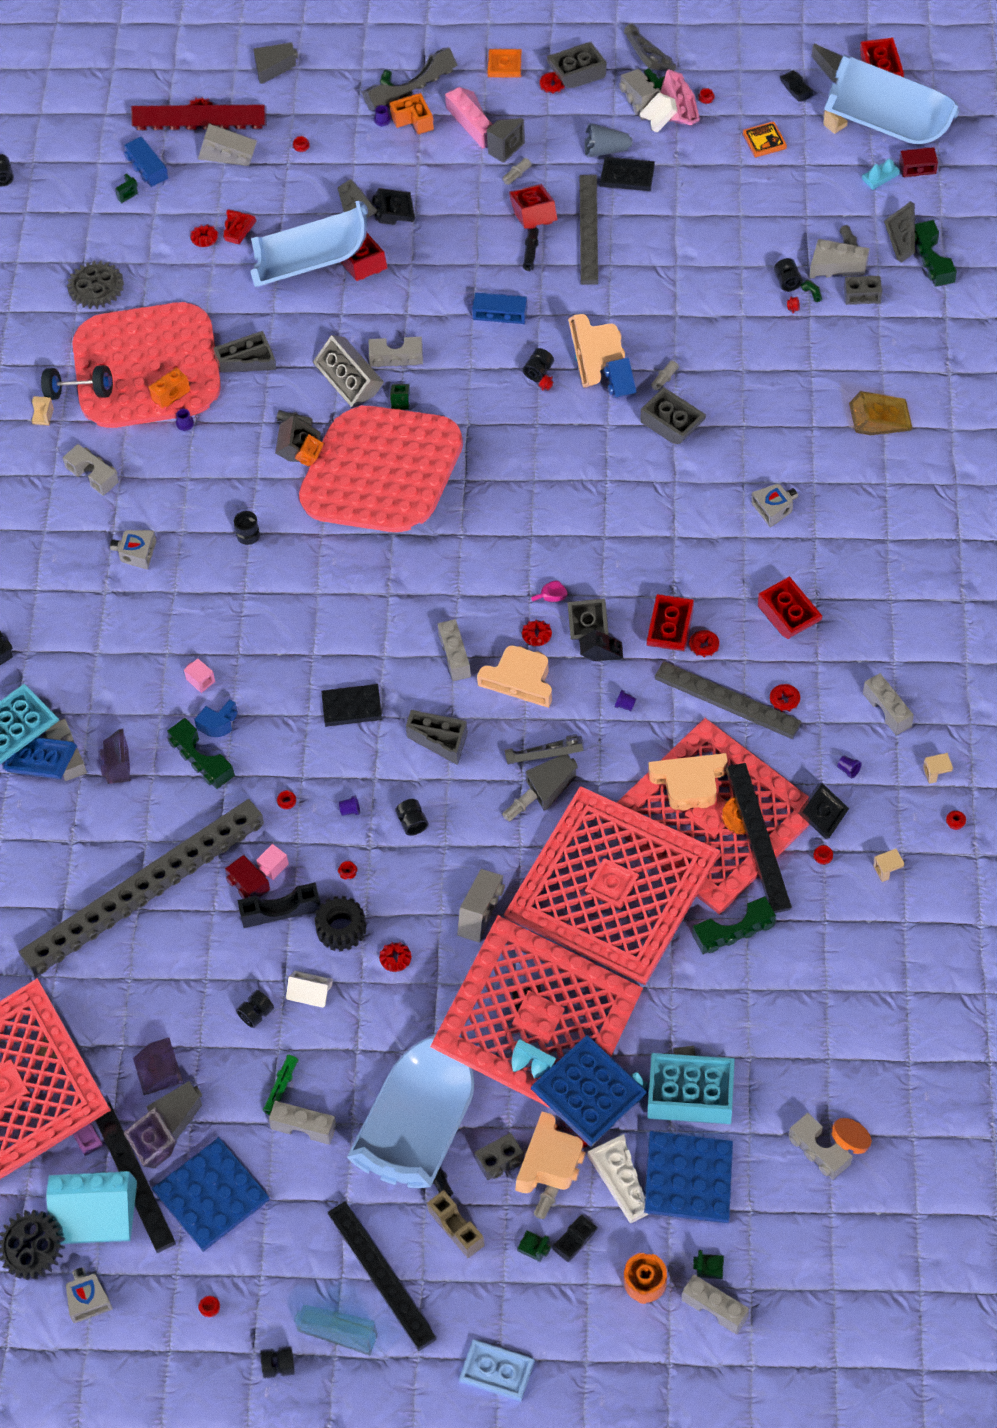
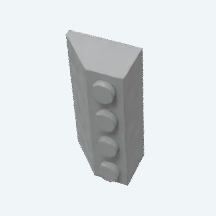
[313,335,384,408]

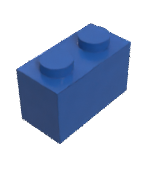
[604,357,637,399]

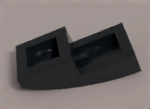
[780,70,813,102]
[552,1214,598,1262]

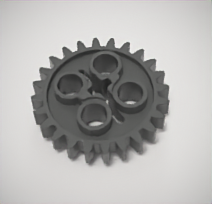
[67,261,124,309]

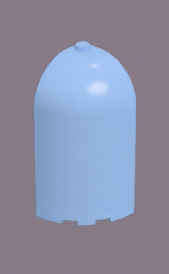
[824,54,960,144]
[250,201,368,287]
[347,1035,474,1188]

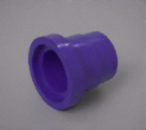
[374,105,391,127]
[176,409,194,431]
[614,690,637,711]
[837,755,862,779]
[339,795,360,816]

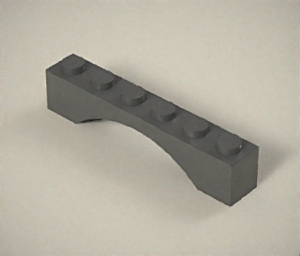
[361,47,458,110]

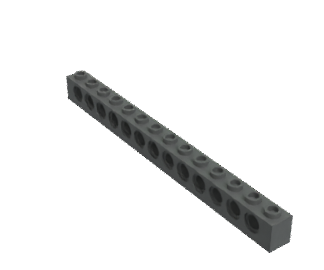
[18,799,264,977]

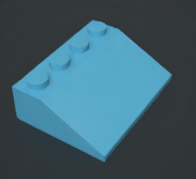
[0,684,59,764]
[648,1053,735,1124]
[46,1171,137,1244]

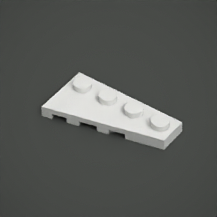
[587,1134,648,1224]

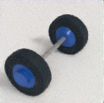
[41,365,113,400]

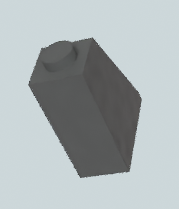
[253,42,298,84]
[525,754,578,811]
[146,1081,202,1147]

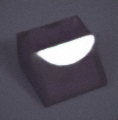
[100,729,131,784]
[133,1037,183,1095]
[123,1107,177,1169]

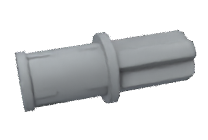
[502,158,531,185]
[651,360,679,391]
[502,789,537,822]
[534,1185,559,1219]

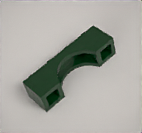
[915,220,957,287]
[167,718,235,789]
[692,896,776,955]

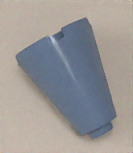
[584,123,632,158]

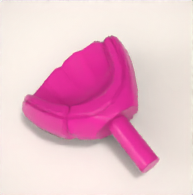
[531,580,568,602]

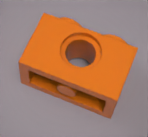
[149,367,190,408]

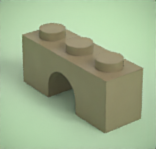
[427,1190,485,1258]

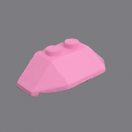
[660,69,700,125]

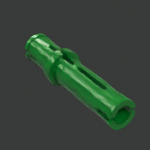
[263,1055,298,1115]

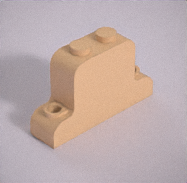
[568,314,625,388]
[477,646,552,708]
[648,753,727,810]
[515,1112,586,1193]

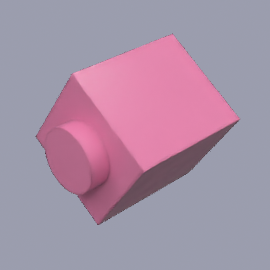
[184,659,215,693]
[256,844,289,880]

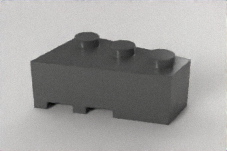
[213,331,276,372]
[406,710,468,765]

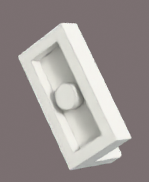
[640,93,677,133]
[286,970,333,1007]

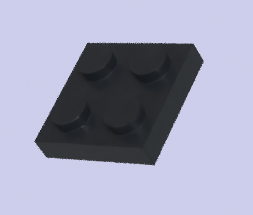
[798,783,849,839]

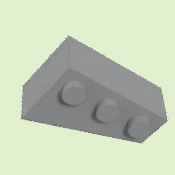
[619,69,660,120]
[198,124,257,166]
[810,239,870,279]
[457,869,505,943]

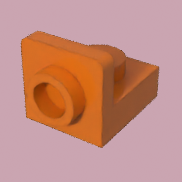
[295,434,324,467]

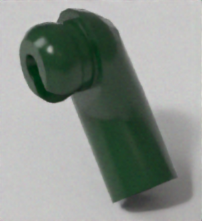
[380,69,395,86]
[801,280,822,302]

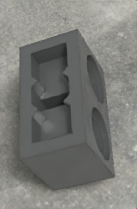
[844,276,882,305]
[474,1133,524,1180]

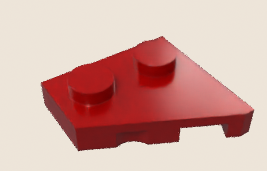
[224,209,256,245]

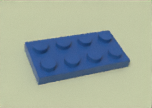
[3,738,77,779]

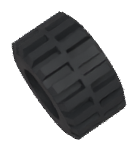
[315,896,366,951]

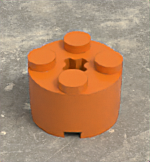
[624,1253,667,1304]

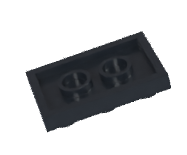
[600,157,655,191]
[321,684,382,727]

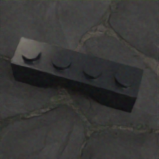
[237,882,321,928]

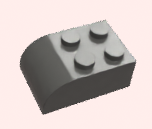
[547,42,607,88]
[641,387,706,444]

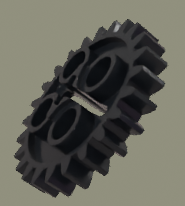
[0,1210,65,1280]

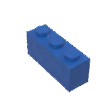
[124,136,169,187]
[472,293,528,324]

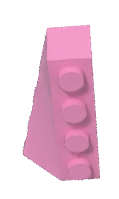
[445,87,493,149]

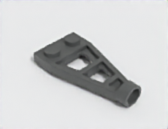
[624,24,677,71]
[505,734,583,765]

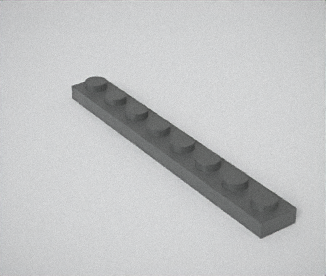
[580,175,598,285]
[655,661,801,739]

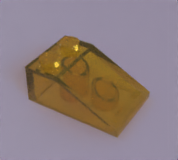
[849,391,913,435]

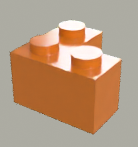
[390,93,434,135]

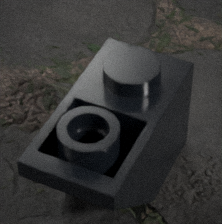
[579,629,623,661]

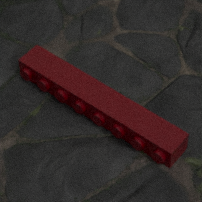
[131,104,267,131]

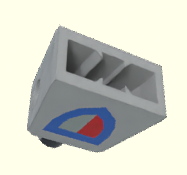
[751,484,798,527]
[110,530,156,569]
[66,1268,112,1323]

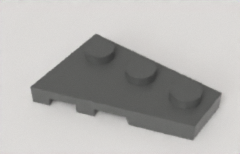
[337,179,378,218]
[884,201,915,263]

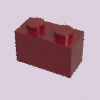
[899,147,938,177]
[225,855,270,899]

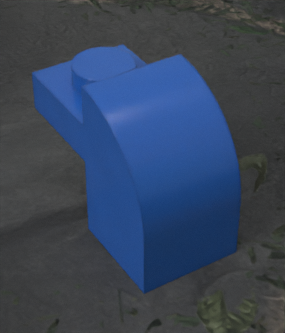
[194,699,238,737]

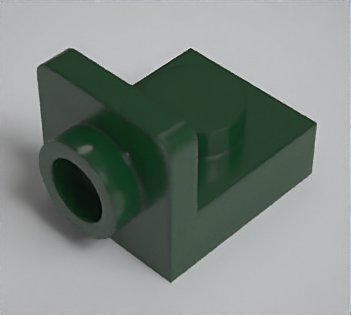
[644,68,665,92]
[115,173,138,203]
[390,384,410,410]
[517,1230,551,1262]
[693,1250,724,1279]

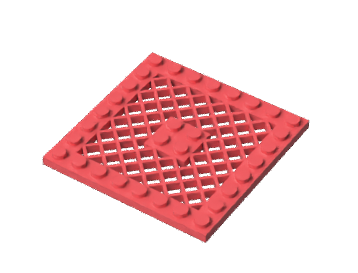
[601,718,810,915]
[504,786,720,985]
[430,915,643,1108]
[0,978,111,1179]

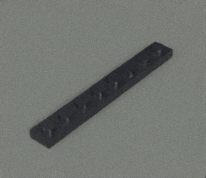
[726,762,792,913]
[95,1102,176,1253]
[327,1201,437,1352]

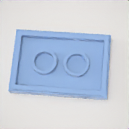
[459,1339,535,1402]

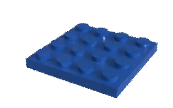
[530,1035,647,1147]
[644,1131,733,1223]
[152,1137,270,1252]

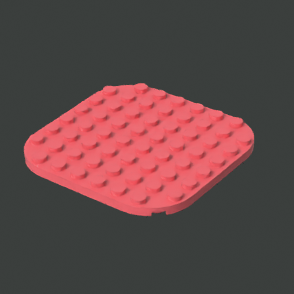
[73,302,221,428]
[299,405,463,532]

